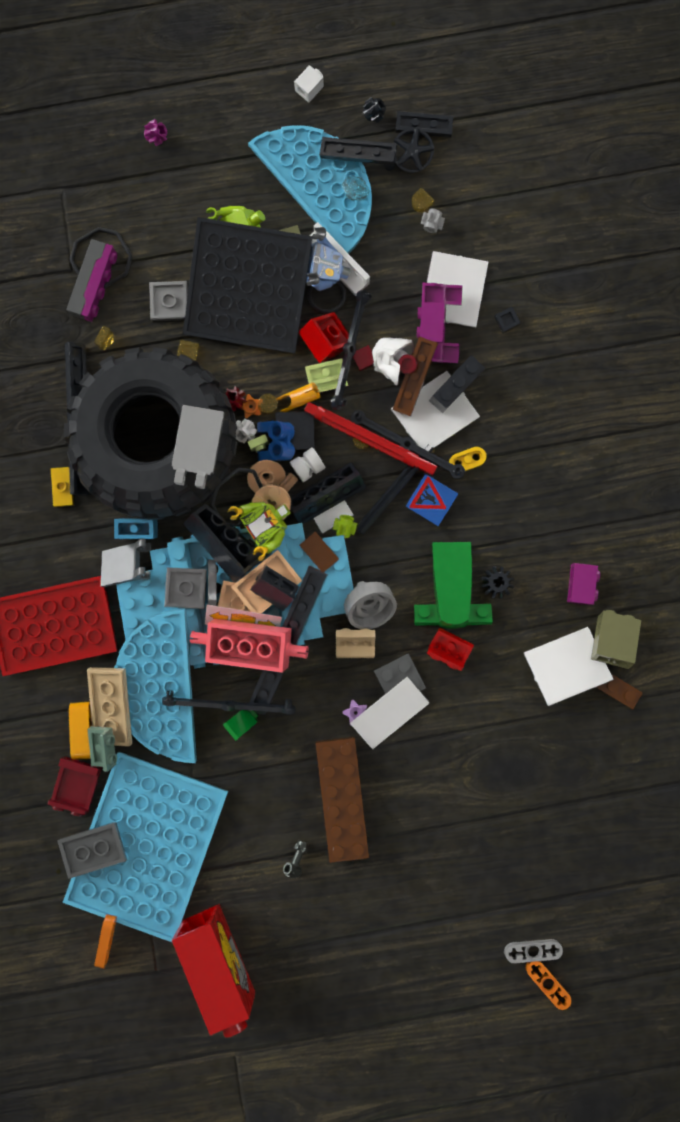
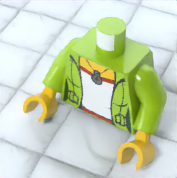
[227,502,291,561]

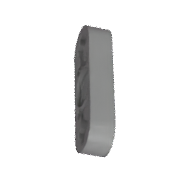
[504,939,563,963]

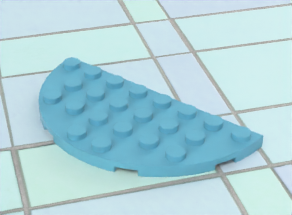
[248,125,372,254]
[114,608,197,763]

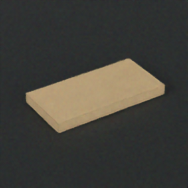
[87,667,132,746]

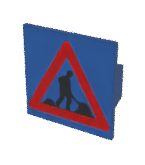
[406,474,458,526]

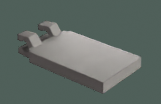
[172,405,225,489]

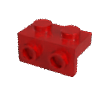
[427,627,474,671]

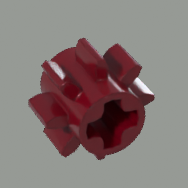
[225,386,247,412]

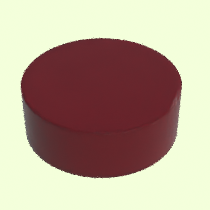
[398,354,418,374]

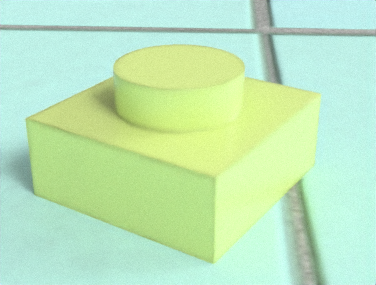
[248,434,269,453]

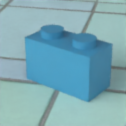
[114,518,158,539]

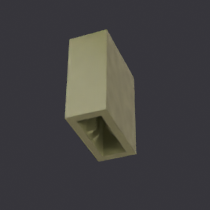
[591,610,641,669]

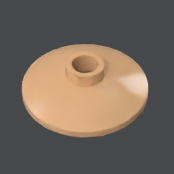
[247,460,286,493]

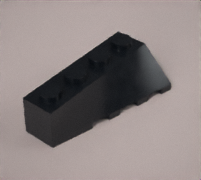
[183,504,268,583]

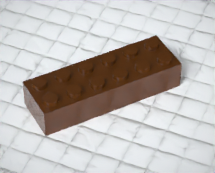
[316,737,369,863]

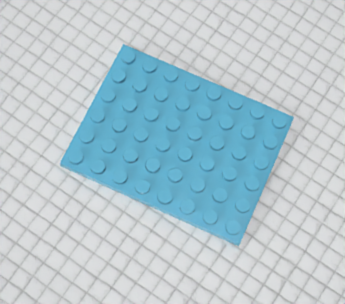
[63,752,228,942]

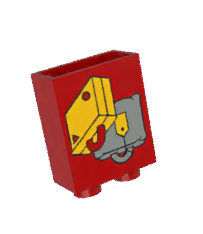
[172,904,255,1037]

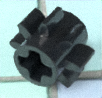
[363,97,386,123]

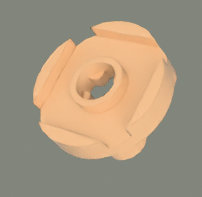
[252,484,291,520]

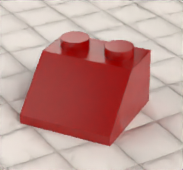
[298,312,349,363]

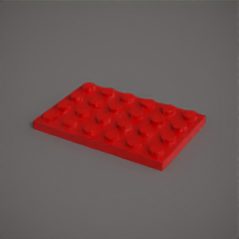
[0,576,118,676]

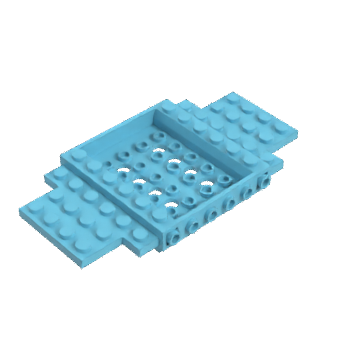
[116,523,354,669]

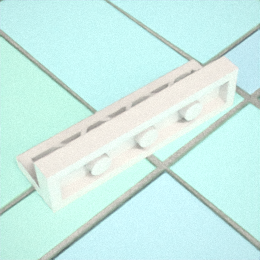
[309,222,370,296]

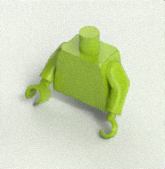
[206,206,265,227]

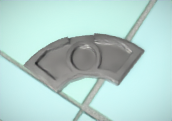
[208,560,217,606]

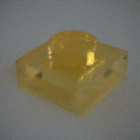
[94,326,114,351]

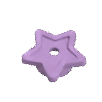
[343,700,367,726]

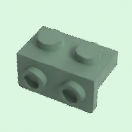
[87,726,117,772]

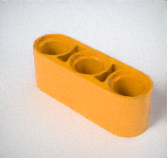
[69,702,92,760]

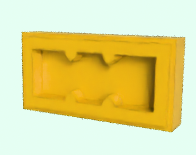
[51,467,74,507]

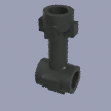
[283,840,309,879]

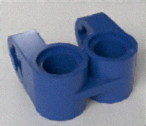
[257,421,295,461]

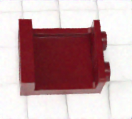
[47,756,102,817]

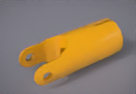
[276,382,320,412]

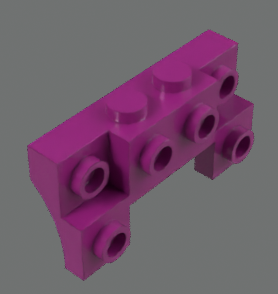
[417,283,463,363]

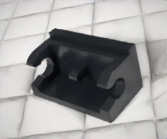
[250,566,299,611]

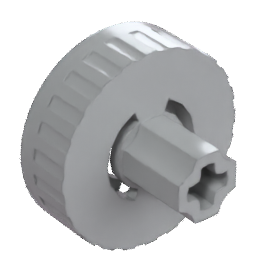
[344,581,397,629]

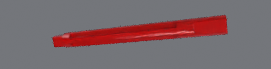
[304,402,437,476]

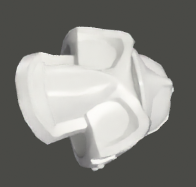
[372,338,414,386]

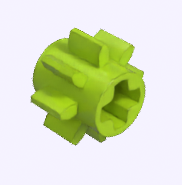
[333,515,357,538]

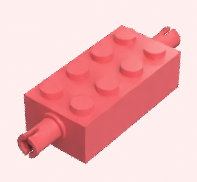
[190,619,309,673]

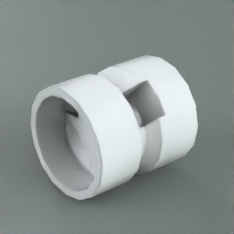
[290,448,325,482]

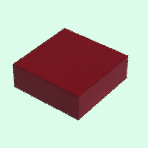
[352,345,374,371]

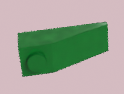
[223,710,259,741]

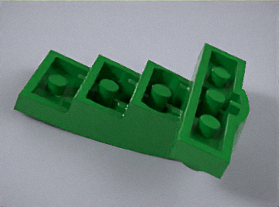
[414,542,493,629]

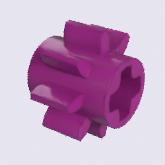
[144,119,167,146]

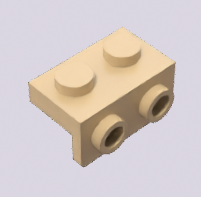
[336,628,375,658]

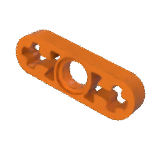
[94,914,117,969]
[526,961,571,1010]

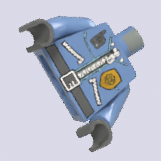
[306,227,350,291]

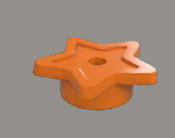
[242,394,262,418]

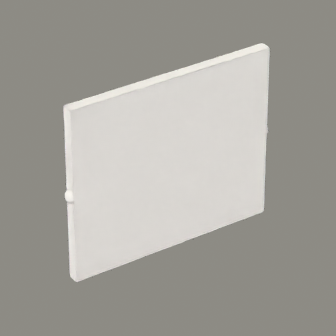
[427,251,488,328]
[391,371,480,451]
[524,627,613,706]

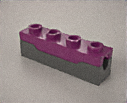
[66,239,117,322]

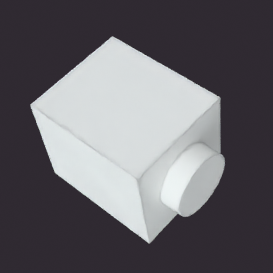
[294,65,324,102]

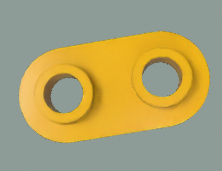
[449,447,486,471]

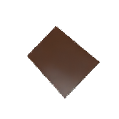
[299,532,339,572]

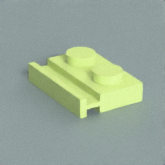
[305,358,348,392]

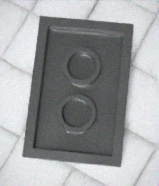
[57,822,127,879]

